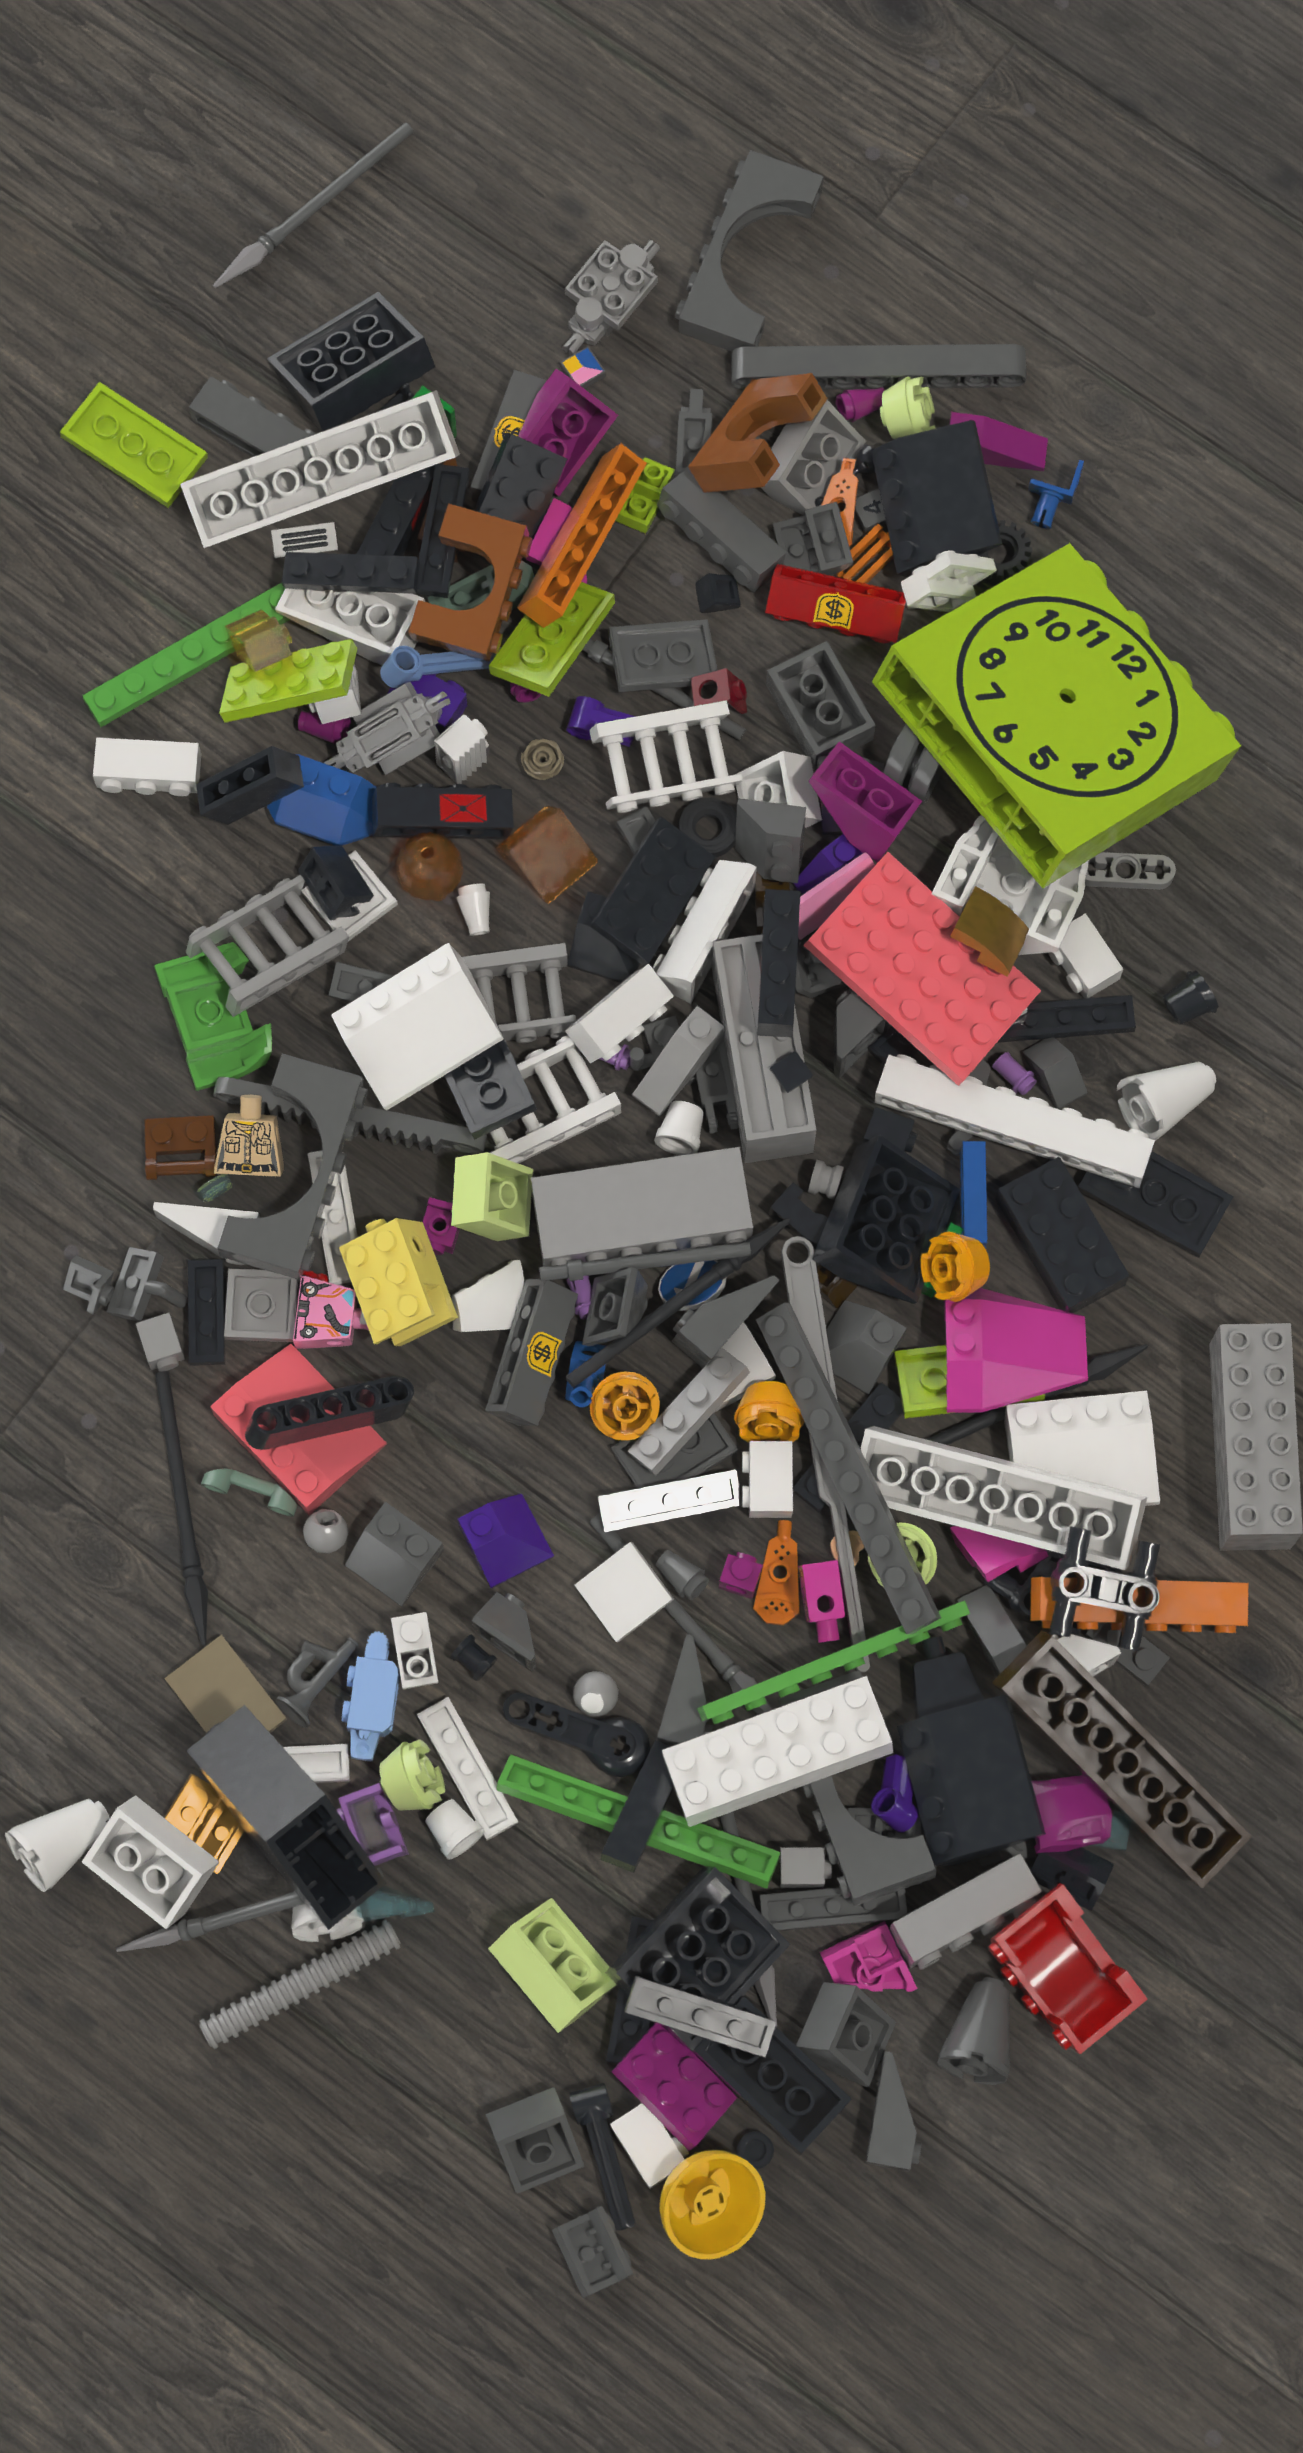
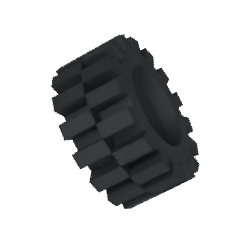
[978,520,1032,586]

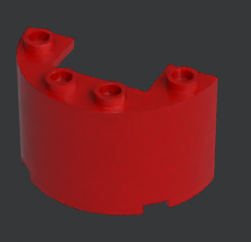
[988,1883,1148,2054]

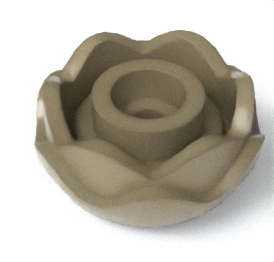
[521,739,564,780]

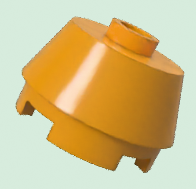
[921,1232,990,1302]
[590,1371,660,1440]
[734,1381,805,1443]

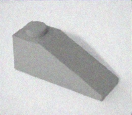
[632,1006,724,1117]

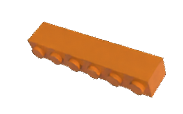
[517,443,647,628]
[1031,1577,1248,1633]

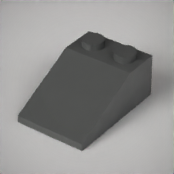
[671,1276,779,1369]

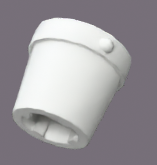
[654,1101,704,1155]
[425,1799,484,1860]

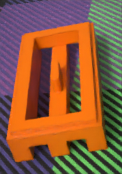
[834,524,894,584]

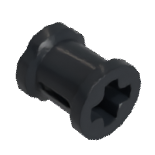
[450,1634,497,1682]

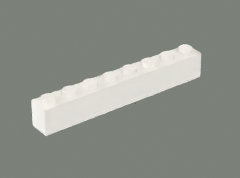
[875,1055,1155,1188]

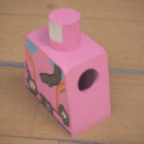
[293,1276,369,1349]

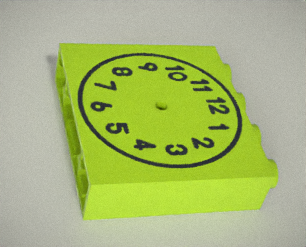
[872,543,1241,888]

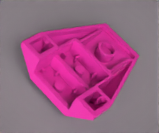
[944,1288,1088,1413]

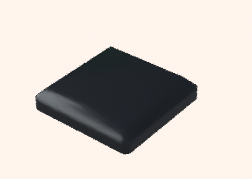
[770,1051,813,1093]

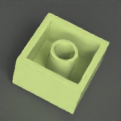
[451,1152,533,1241]

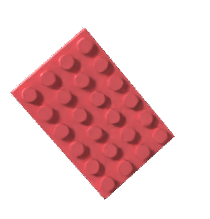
[803,852,1041,1086]

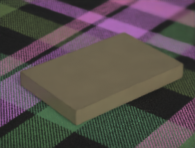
[164,1635,287,1734]

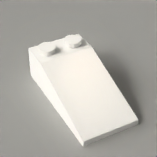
[275,589,425,669]

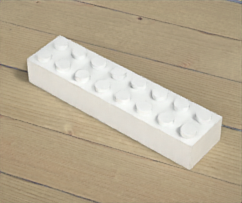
[180,390,460,548]
[861,1426,1147,1570]

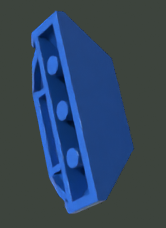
[267,754,376,846]

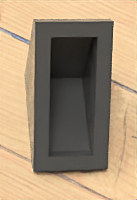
[1022,1037,1088,1110]

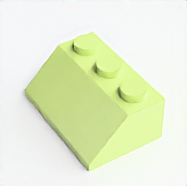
[488,1898,617,2033]

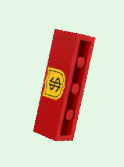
[765,564,906,643]

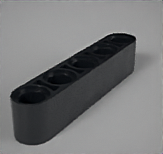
[245,1376,414,1450]

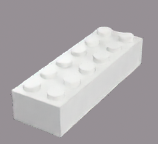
[662,1676,893,1827]

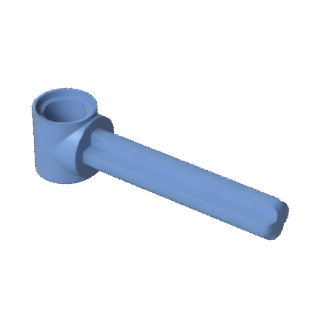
[380,646,502,688]

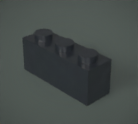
[196,746,304,825]

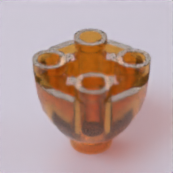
[396,832,464,901]

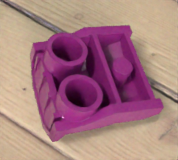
[1032,1774,1112,1853]

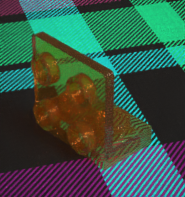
[496,805,598,903]

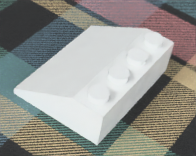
[331,943,504,1110]
[1004,1391,1160,1506]

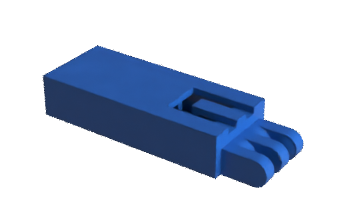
[960,1141,987,1249]

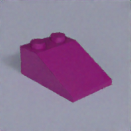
[518,369,618,496]
[809,742,922,863]

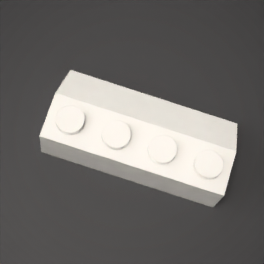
[653,860,757,1004]

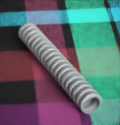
[199,1919,401,2049]

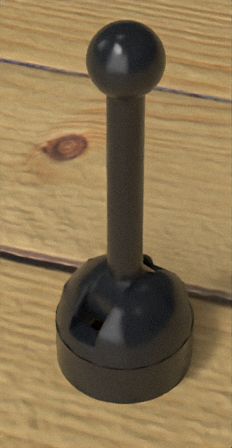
[815,444,875,507]

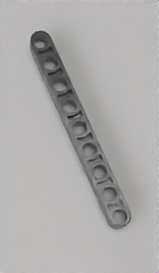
[731,344,1027,390]

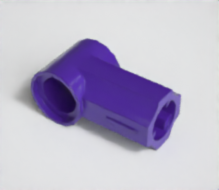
[566,696,636,747]
[871,1754,918,1832]

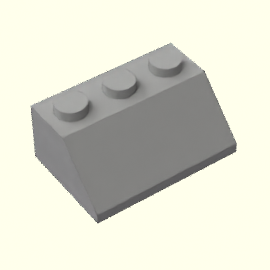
[761,400,866,516]

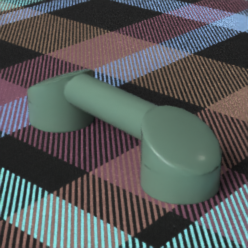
[201,1469,297,1517]

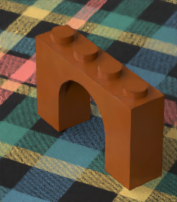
[688,373,827,493]
[408,503,532,662]

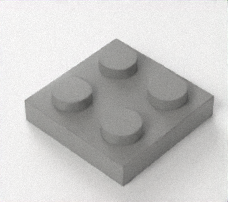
[224,1268,299,1342]

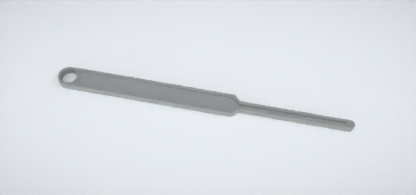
[781,1236,870,1673]

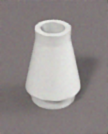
[456,884,490,936]

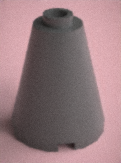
[937,1977,1010,2085]

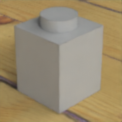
[136,1313,185,1372]
[780,1848,832,1888]

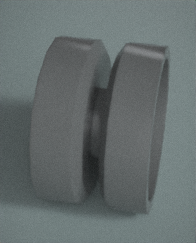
[883,724,944,805]

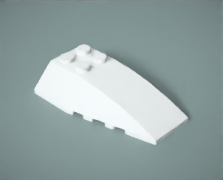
[932,815,1089,955]

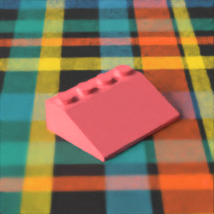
[210,1344,387,1515]

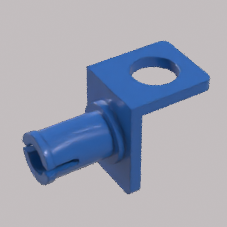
[1028,460,1084,529]
[565,1341,606,1407]

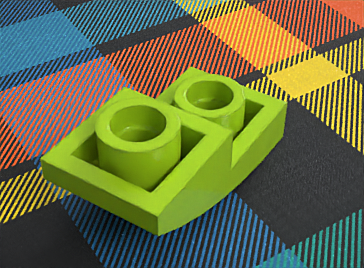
[616,457,675,534]

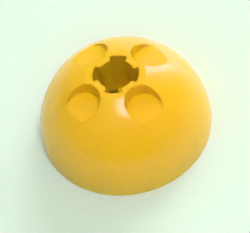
[660,2150,765,2259]

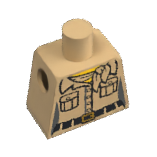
[214,1095,284,1177]

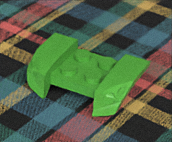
[154,942,272,1091]

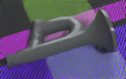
[275,1637,359,1728]

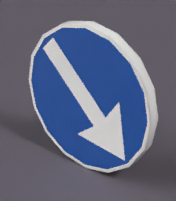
[658,1260,727,1311]

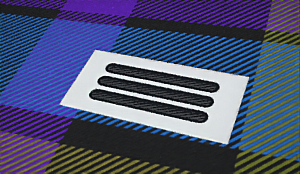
[271,522,338,558]

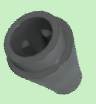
[656,1550,709,1601]

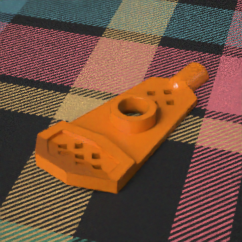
[821,458,858,547]
[753,1520,799,1626]

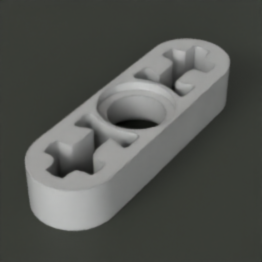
[1084,852,1176,890]

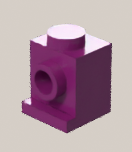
[423,1197,460,1255]
[718,1552,763,1599]

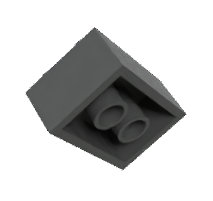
[766,641,876,769]

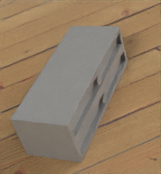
[712,934,816,1163]
[531,1147,753,1267]
[1209,1323,1303,1551]

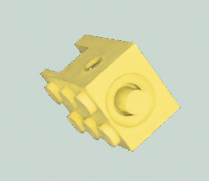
[339,1218,458,1346]

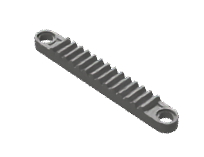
[213,1077,487,1155]

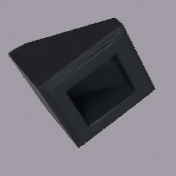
[695,573,741,613]

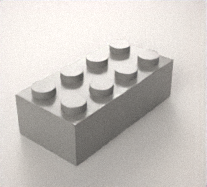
[889,1853,1042,1970]

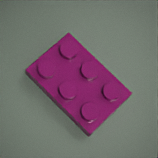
[612,2022,737,2151]

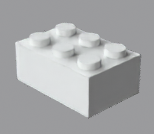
[82,1795,219,1929]

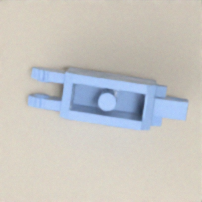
[342,1631,400,1761]

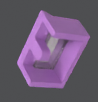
[337,1783,409,1866]

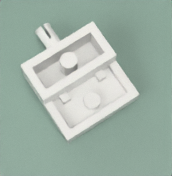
[901,550,997,612]

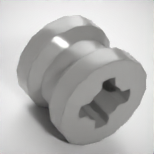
[808,1159,844,1200]

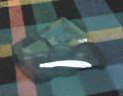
[360,1890,434,1922]

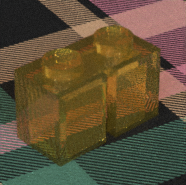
[225,609,292,672]

